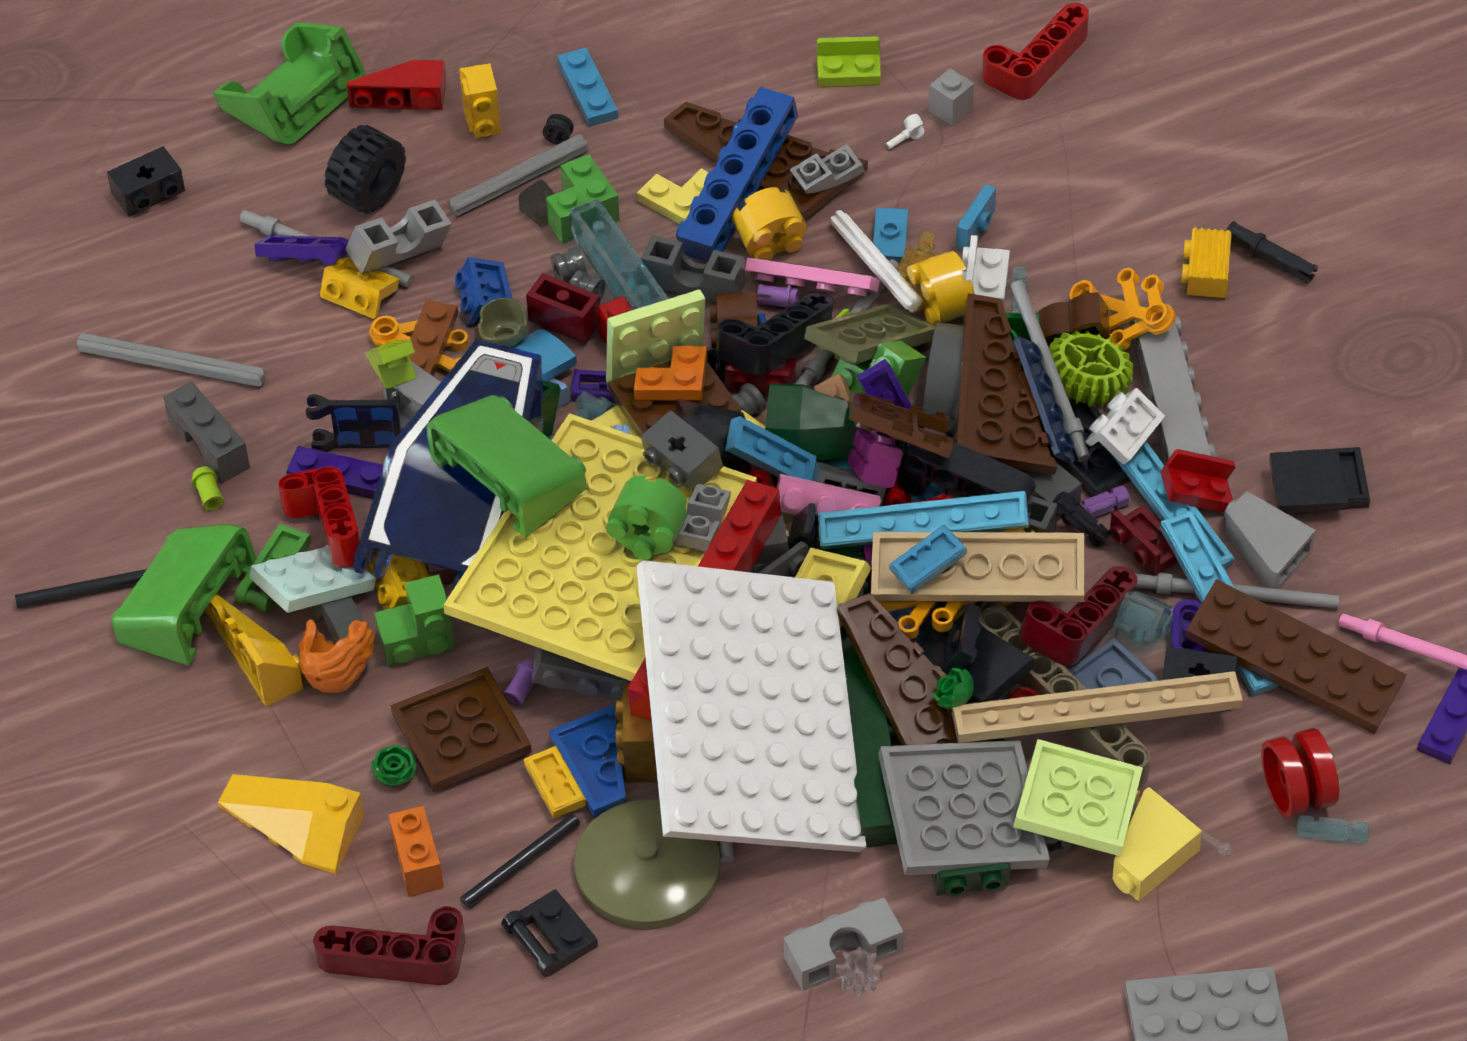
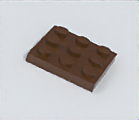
[608,360,741,438]
[390,667,532,792]

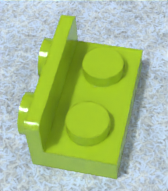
[817,36,881,87]

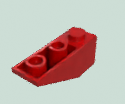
[346,60,447,110]

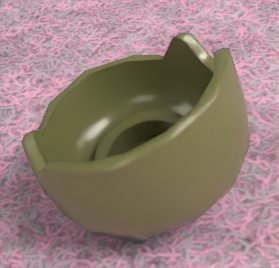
[478,297,528,349]

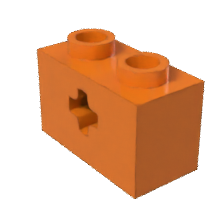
[388,805,444,897]

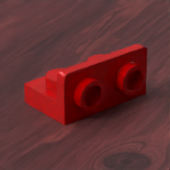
[1160,449,1236,513]

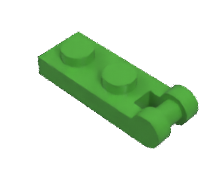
[235,523,311,613]

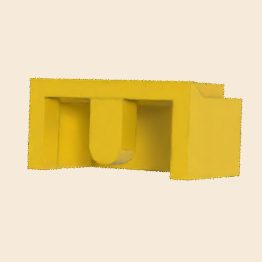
[459,63,501,138]

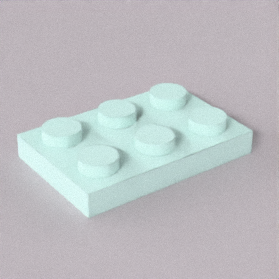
[249,545,376,613]

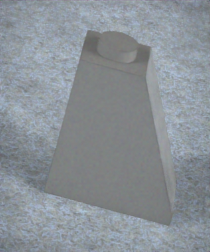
[1224,491,1316,589]

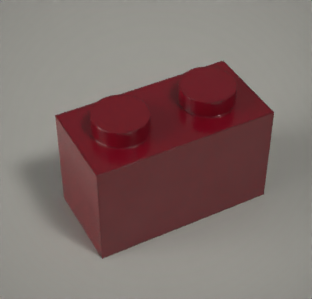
[526,273,600,343]

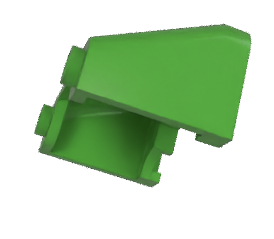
[213,22,365,144]
[426,395,587,538]
[111,524,256,666]

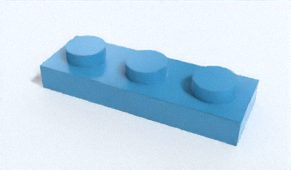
[557,47,618,127]
[725,416,816,481]

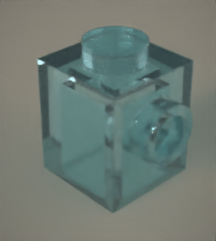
[1114,590,1174,644]

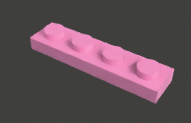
[745,257,880,297]

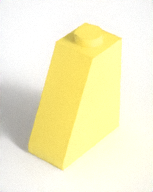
[1112,787,1202,901]

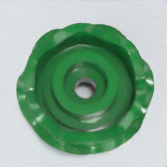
[933,668,974,709]
[371,745,417,787]

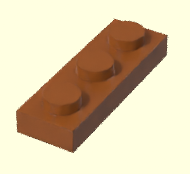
[409,300,458,376]

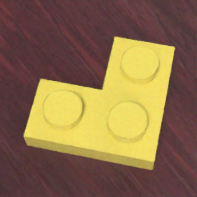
[637,169,708,224]

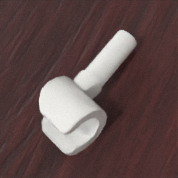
[885,114,924,150]

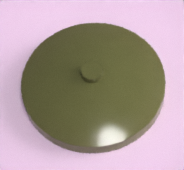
[574,799,720,930]

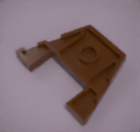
[849,391,953,458]

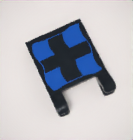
[306,394,403,452]

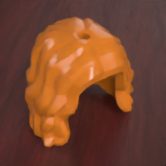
[298,619,375,694]

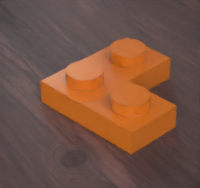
[634,345,707,400]

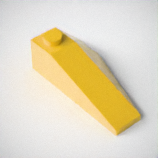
[205,594,303,707]
[218,774,365,874]

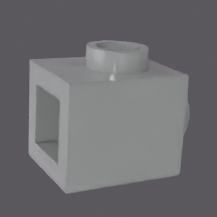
[929,68,974,127]

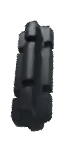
[1052,491,1110,546]

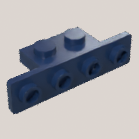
[1014,336,1075,463]

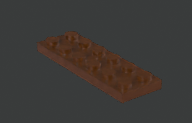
[1184,579,1407,734]

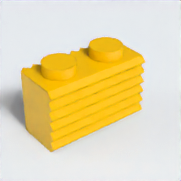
[1181,227,1231,298]

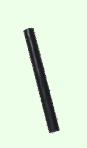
[15,569,147,608]
[460,813,580,909]

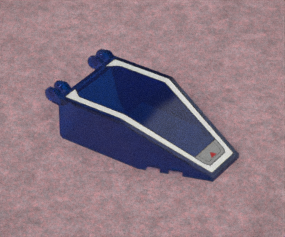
[354,339,543,591]

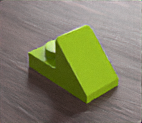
[365,340,416,389]

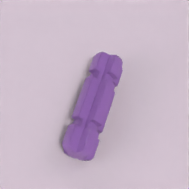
[1069,486,1130,525]

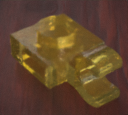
[897,231,938,282]

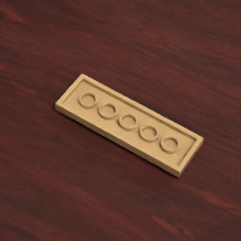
[871,532,1084,602]

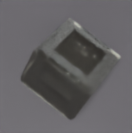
[518,179,554,227]

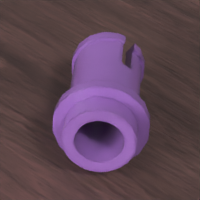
[757,284,799,308]
[503,659,535,706]

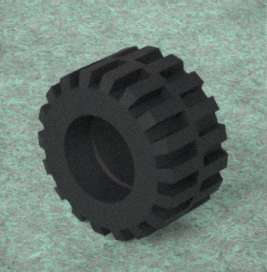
[324,125,406,214]

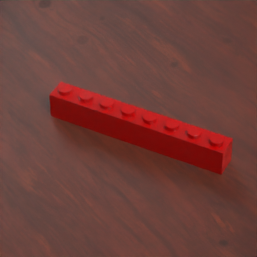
[627,479,781,721]

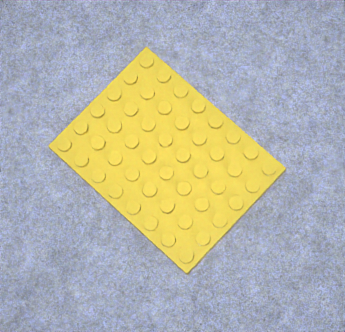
[444,413,757,681]

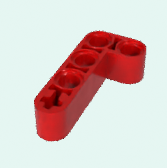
[982,3,1089,100]
[278,466,362,567]

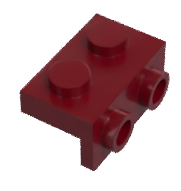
[1109,505,1178,576]

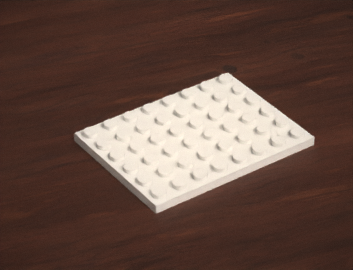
[637,560,866,852]

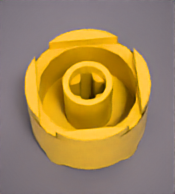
[732,187,807,261]
[907,251,975,326]

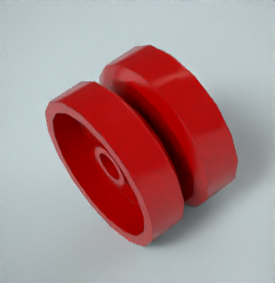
[1261,728,1340,818]

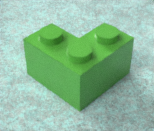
[546,154,620,244]
[832,340,926,398]
[374,574,455,666]

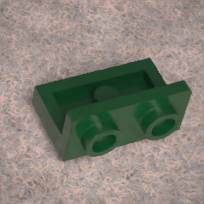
[932,863,1011,896]

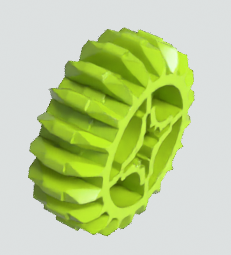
[1049,330,1134,408]

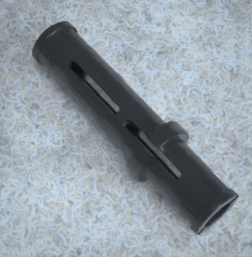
[1226,221,1318,284]

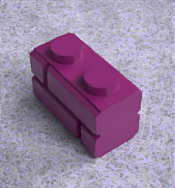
[847,428,903,488]

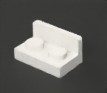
[961,235,1010,307]
[1085,388,1165,465]

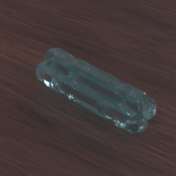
[1297,816,1369,843]

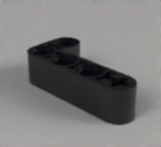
[716,292,833,375]
[898,442,1036,502]

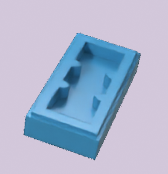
[956,184,996,251]
[873,207,908,265]
[889,524,967,594]

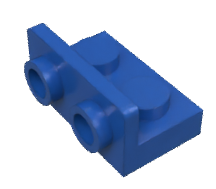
[455,257,513,326]

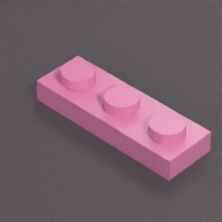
[776,474,881,515]

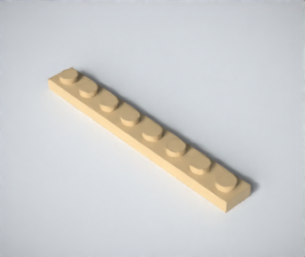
[952,671,1243,743]

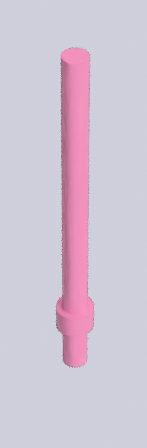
[1339,613,1467,670]

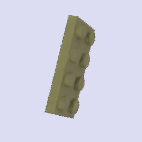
[804,304,936,365]

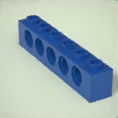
[676,87,798,262]

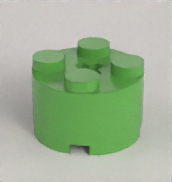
[606,475,688,560]

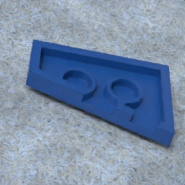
[549,705,626,818]

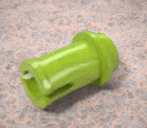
[191,466,225,511]

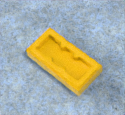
[524,746,586,819]

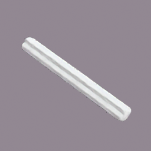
[830,210,922,312]

